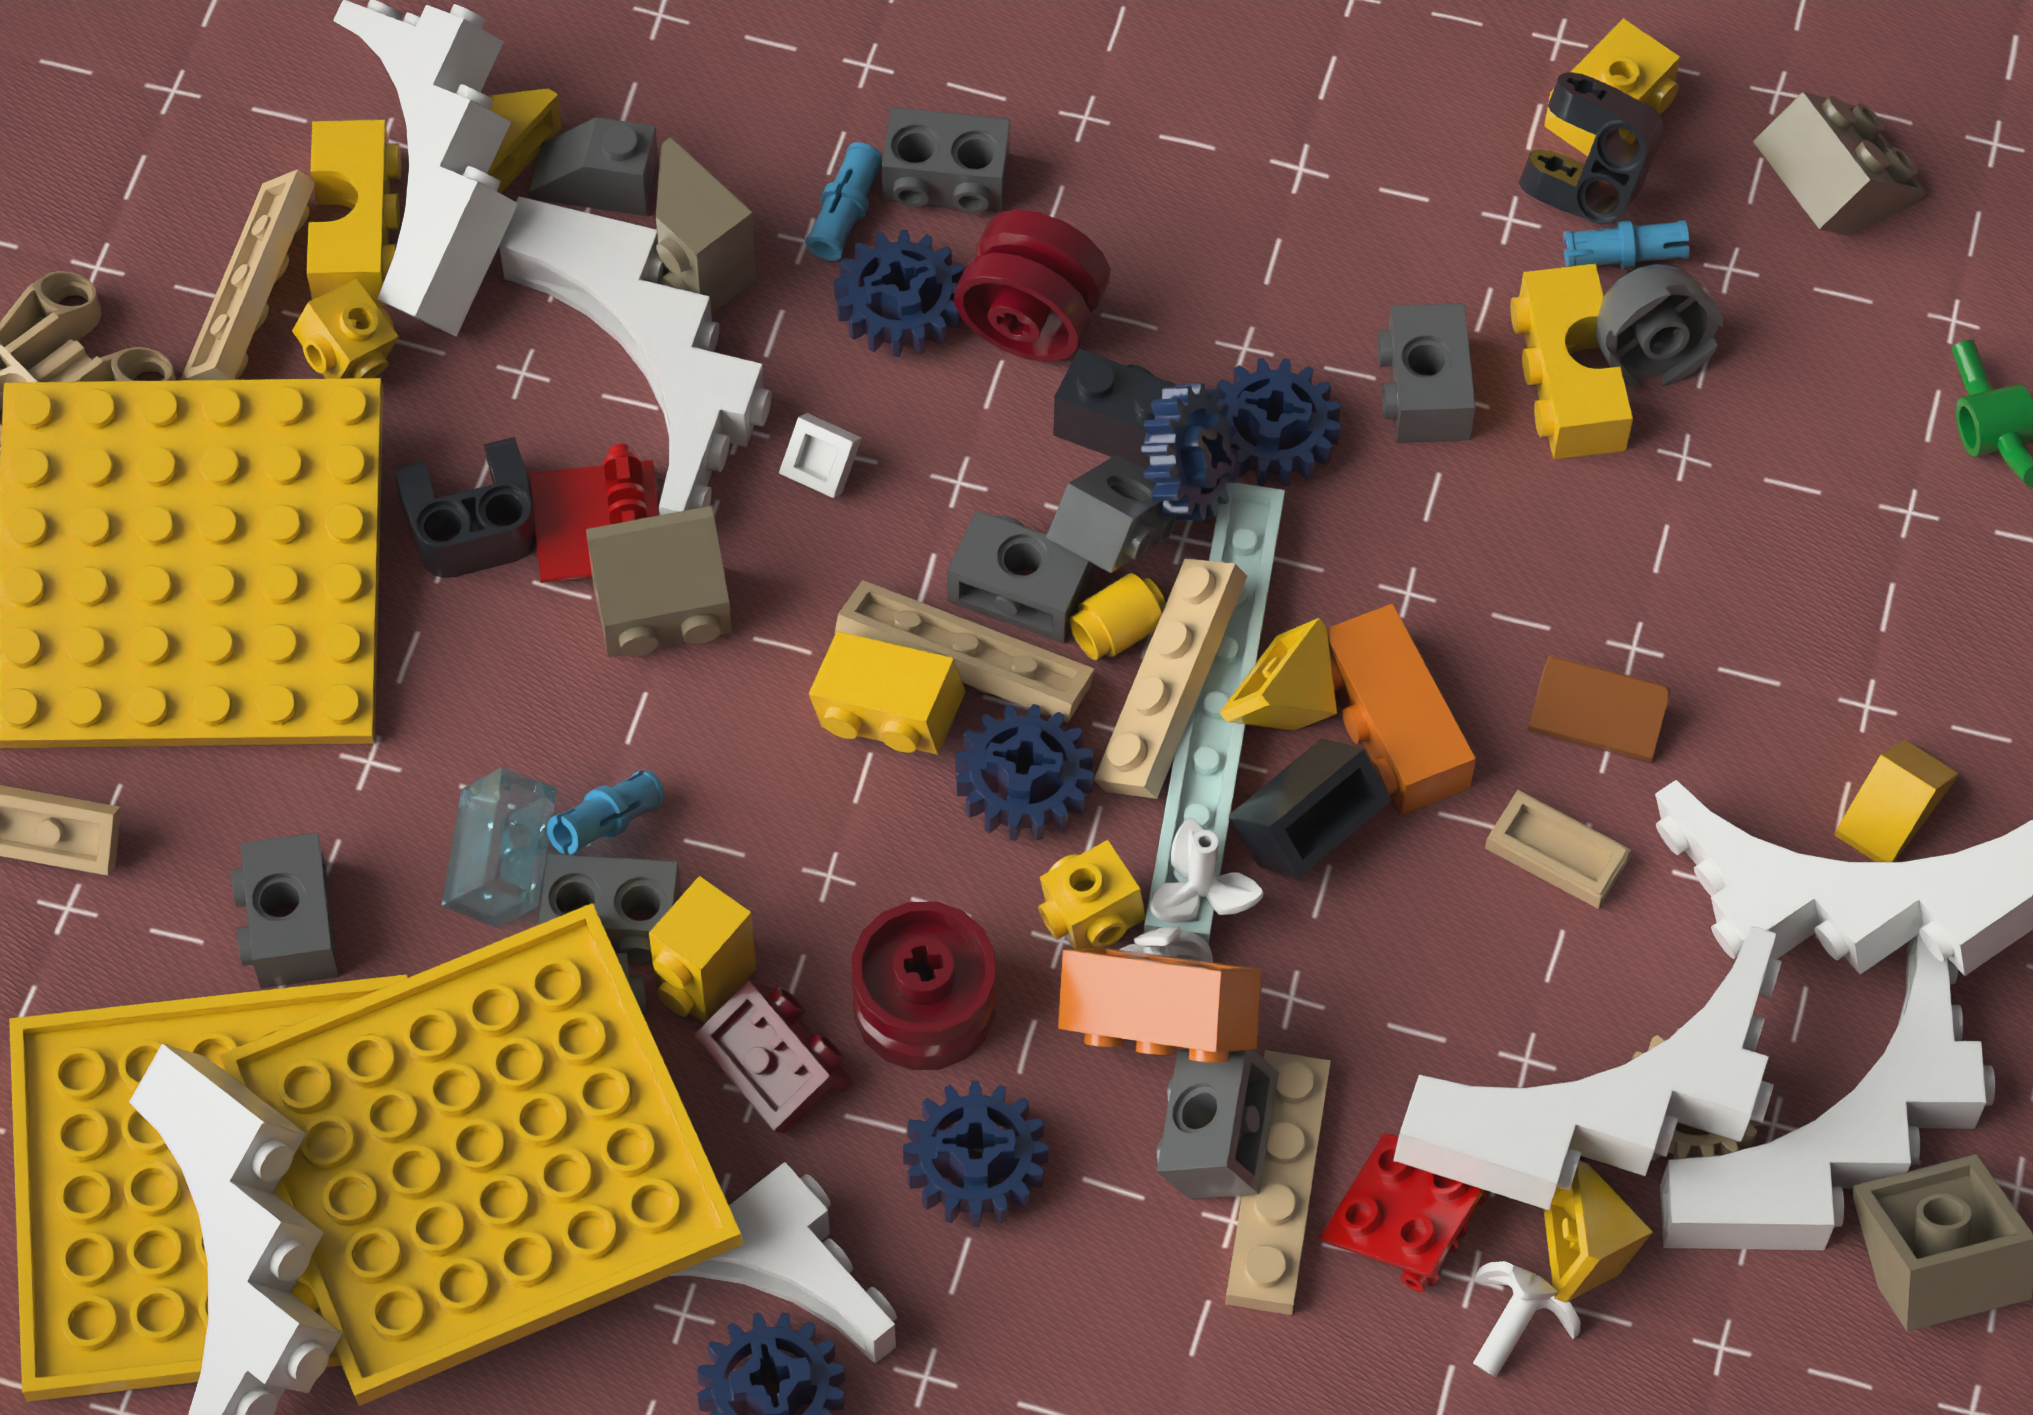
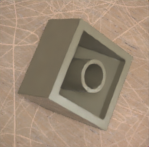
[656,137,757,315]
[586,505,732,657]
[1852,1154,2033,1332]

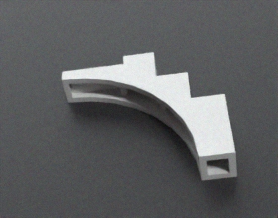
[333,0,518,337]
[499,196,772,515]
[1655,780,2033,976]
[1393,925,1782,1210]
[1660,934,1995,1250]
[130,1044,342,1415]
[670,1162,897,1364]

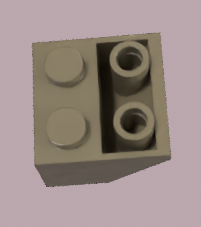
[1753,92,1927,236]

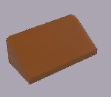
[1528,656,1671,763]

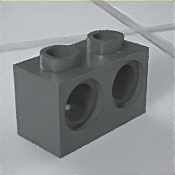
[882,107,1010,213]
[539,853,681,965]

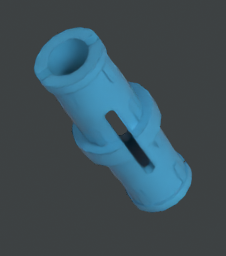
[805,142,883,261]
[1563,220,1690,269]
[547,770,665,855]

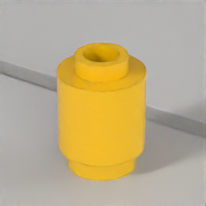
[1069,573,1166,660]

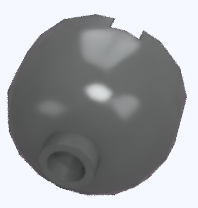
[1596,264,1724,388]

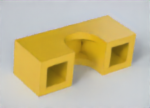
[307,120,401,305]
[1510,263,1633,460]

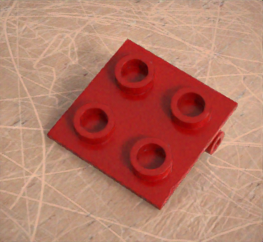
[529,443,660,583]
[1319,1132,1488,1292]

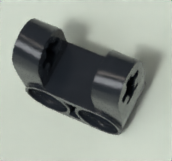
[1519,72,1664,225]
[393,437,536,578]

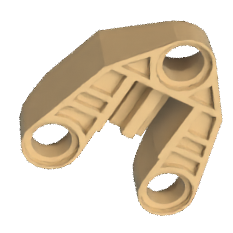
[0,271,177,444]

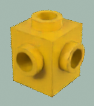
[292,278,399,379]
[1038,840,1146,949]

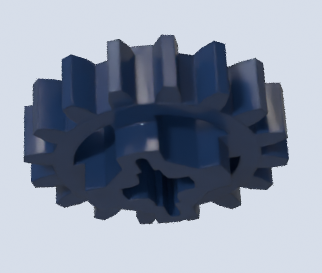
[834,230,964,357]
[1216,358,1341,487]
[1141,383,1238,521]
[955,704,1094,841]
[903,1081,1048,1227]
[697,1312,845,1415]

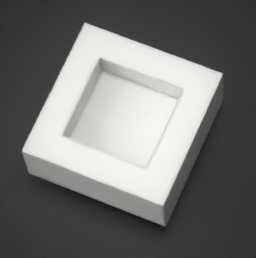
[779,413,862,498]

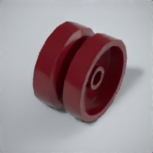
[954,209,1111,362]
[852,901,996,1070]

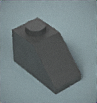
[529,117,659,216]

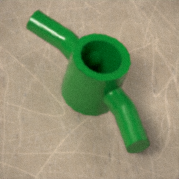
[1951,340,2033,487]

